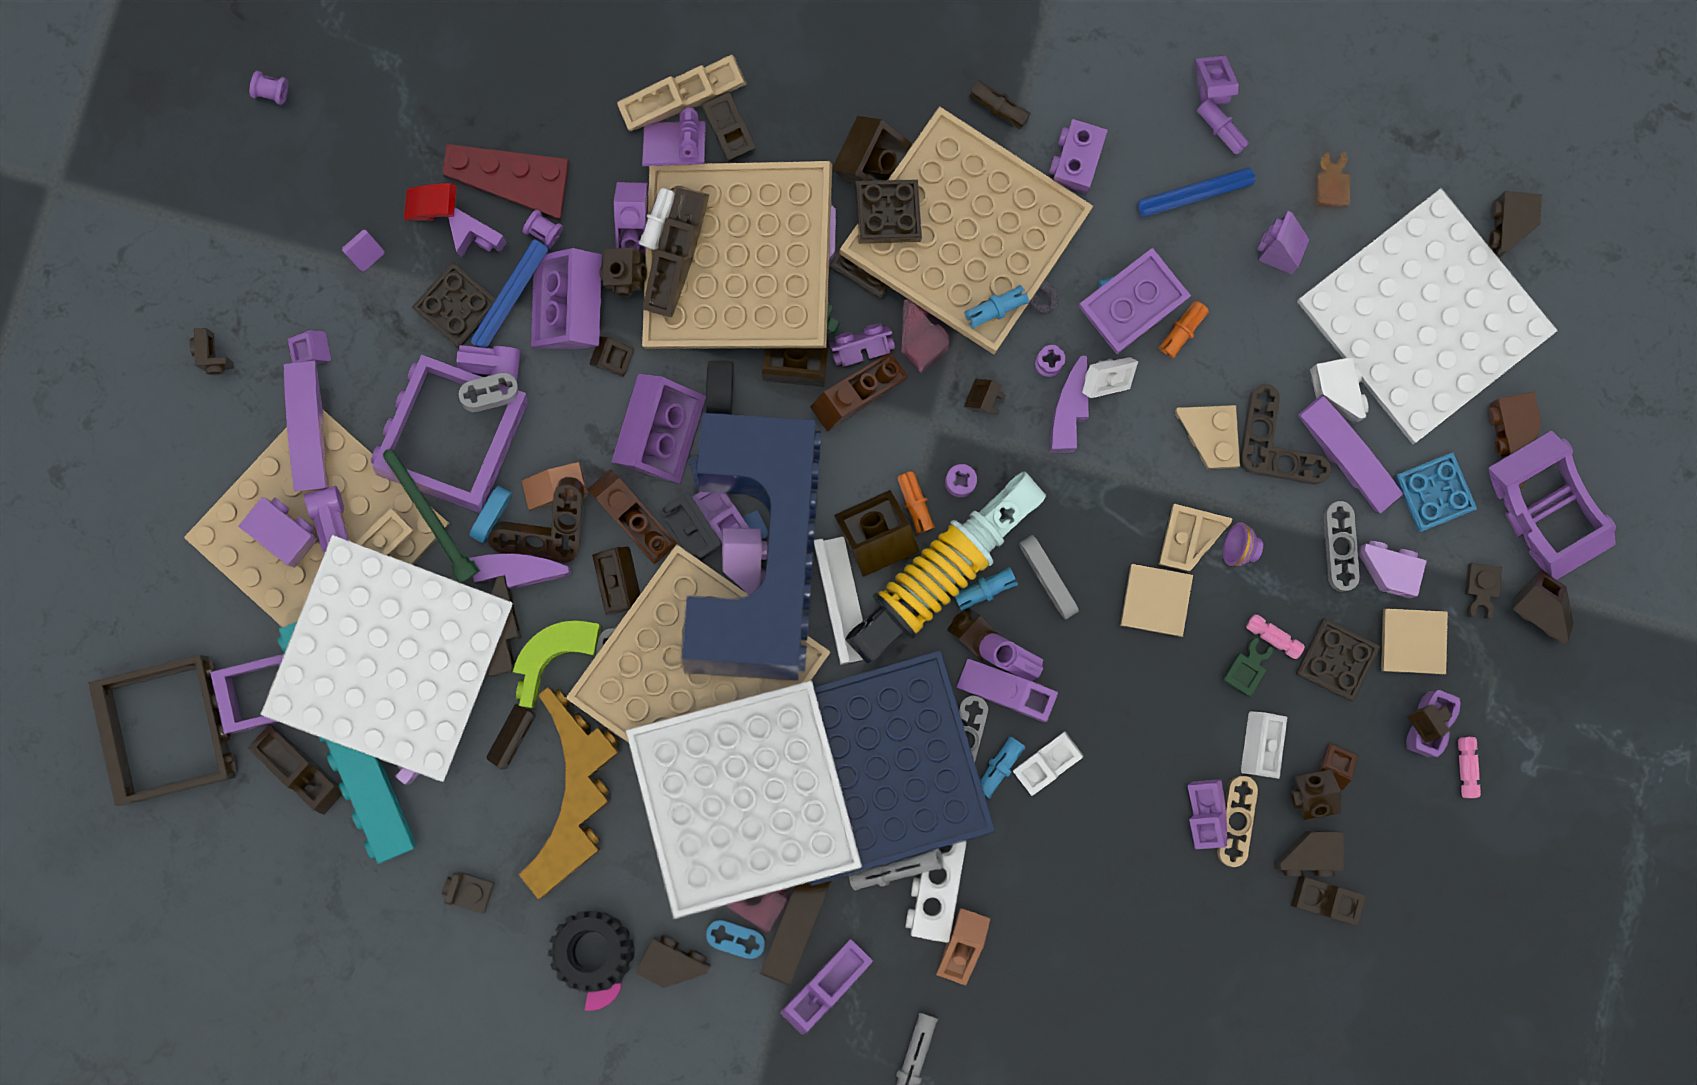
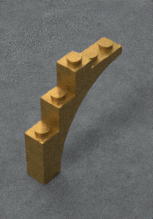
[519,687,620,899]

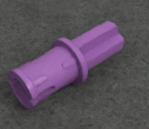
[1197,98,1249,154]

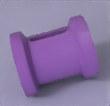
[249,70,289,105]
[522,209,563,249]
[1035,345,1065,377]

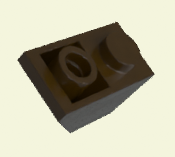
[1489,191,1542,259]
[1513,569,1574,644]
[1274,831,1344,876]
[635,935,711,988]

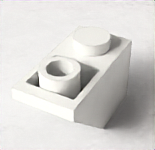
[1310,357,1368,423]

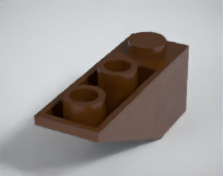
[810,352,908,432]
[1488,391,1541,490]
[587,469,677,564]

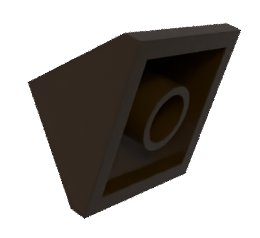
[762,339,829,387]

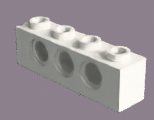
[905,841,966,943]

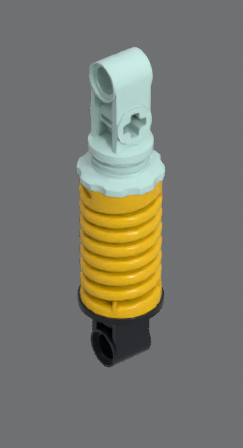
[845,471,1046,663]

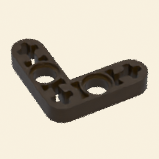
[1240,384,1331,484]
[489,477,585,562]

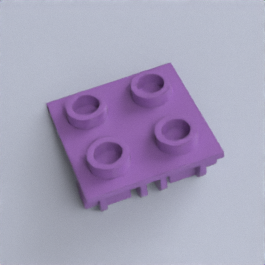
[642,107,705,166]

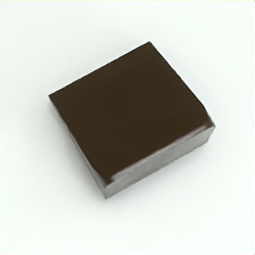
[589,336,635,377]

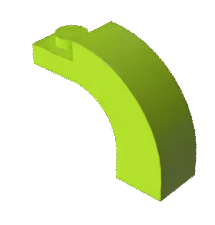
[513,621,602,709]

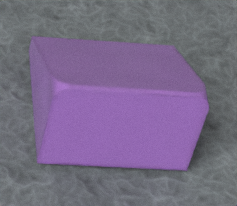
[342,230,385,271]
[288,330,331,364]

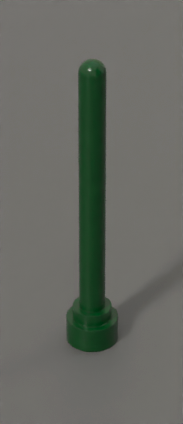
[383,449,480,583]

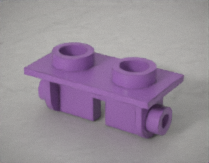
[829,323,895,367]

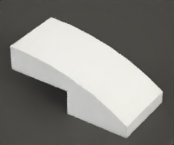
[1013,731,1084,796]

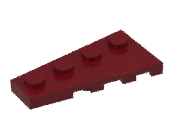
[442,144,569,221]

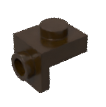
[190,328,234,375]
[947,608,999,661]

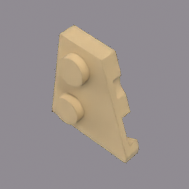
[1175,405,1240,469]
[1158,504,1232,572]

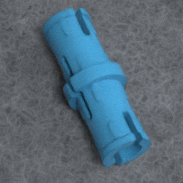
[964,285,1029,329]
[955,567,1018,611]
[980,736,1026,799]

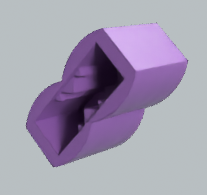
[1406,690,1460,757]

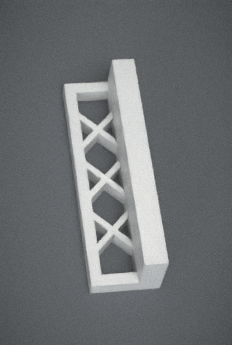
[814,536,863,665]

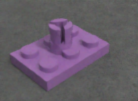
[1078,248,1191,354]

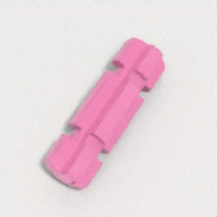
[1246,614,1305,659]
[1458,737,1481,798]

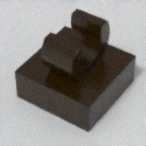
[964,379,1006,414]
[1407,704,1453,743]

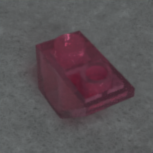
[901,299,950,373]

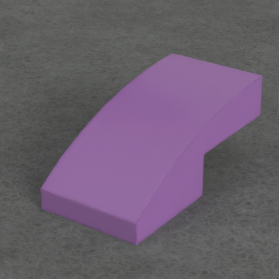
[692,492,750,543]
[1188,779,1227,849]

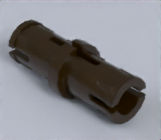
[969,80,1031,130]

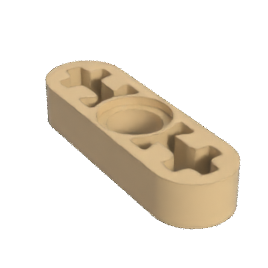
[1217,776,1258,867]

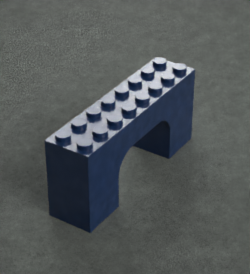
[681,413,821,681]

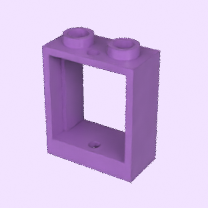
[210,654,285,734]

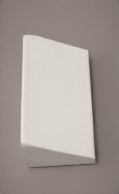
[1241,711,1287,779]

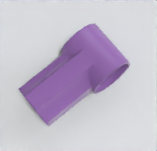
[456,345,521,381]
[304,485,349,552]
[979,634,1043,682]

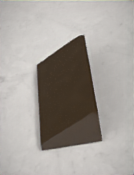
[592,547,640,615]
[487,704,536,769]

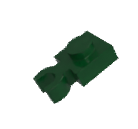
[1222,638,1273,697]

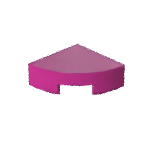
[585,982,622,1011]

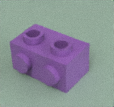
[1049,119,1108,195]
[238,497,319,568]

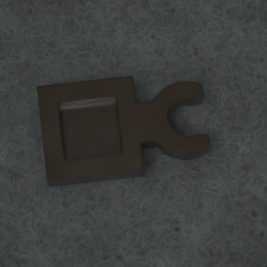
[1465,563,1502,619]

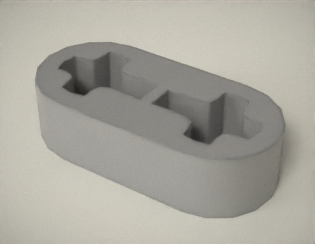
[458,373,519,412]

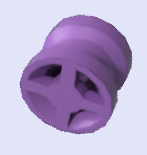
[945,464,977,498]

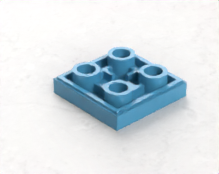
[1394,452,1477,533]

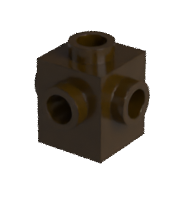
[600,247,647,296]
[1290,769,1341,820]

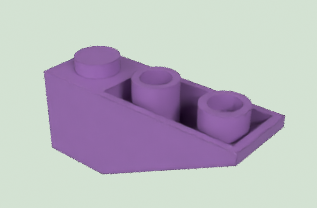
[1257,211,1309,274]
[956,659,1058,723]

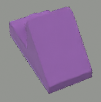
[1195,56,1239,105]
[448,208,507,257]

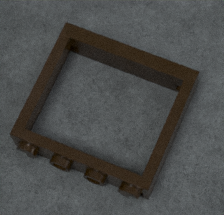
[88,655,237,806]

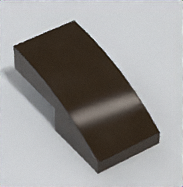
[701,92,756,160]
[1291,876,1366,926]

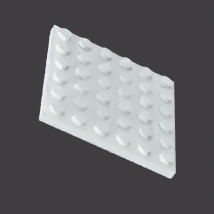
[1297,189,1557,445]
[261,535,513,782]
[626,681,861,918]

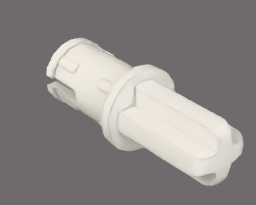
[638,188,675,251]

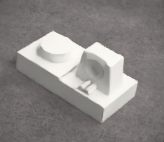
[1082,357,1138,398]

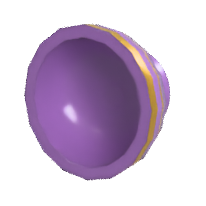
[1223,522,1263,566]

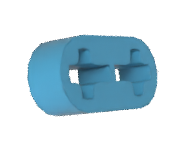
[469,485,513,544]
[706,919,765,959]

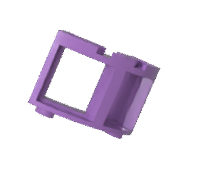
[1489,431,1616,580]

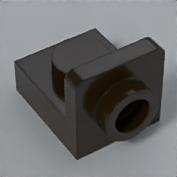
[442,871,495,914]

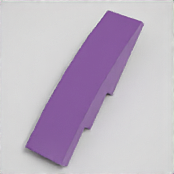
[284,361,328,491]
[1298,395,1403,514]

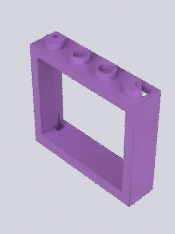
[371,355,528,513]

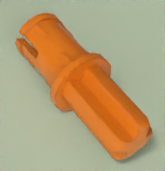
[1158,301,1209,359]
[898,471,935,534]

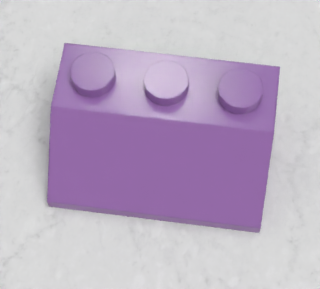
[531,248,602,349]
[611,374,706,484]

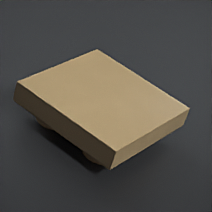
[1120,564,1193,637]
[1381,609,1448,674]

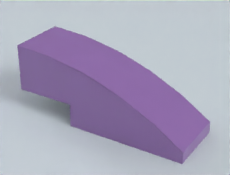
[1049,356,1089,453]
[469,554,572,589]
[779,939,873,1035]

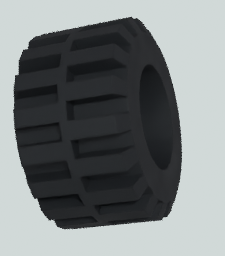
[548,911,634,992]

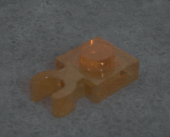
[1316,152,1350,207]

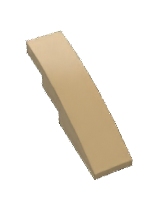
[617,55,746,131]

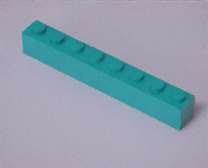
[278,621,417,864]

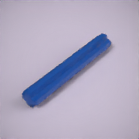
[1137,168,1256,217]
[470,239,548,348]

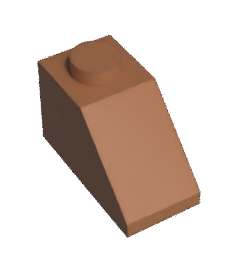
[522,462,589,511]
[936,908,990,985]

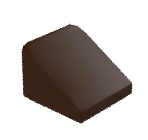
[1317,743,1358,790]

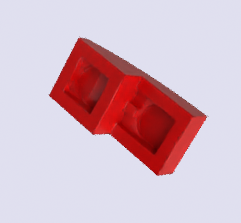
[404,183,457,221]

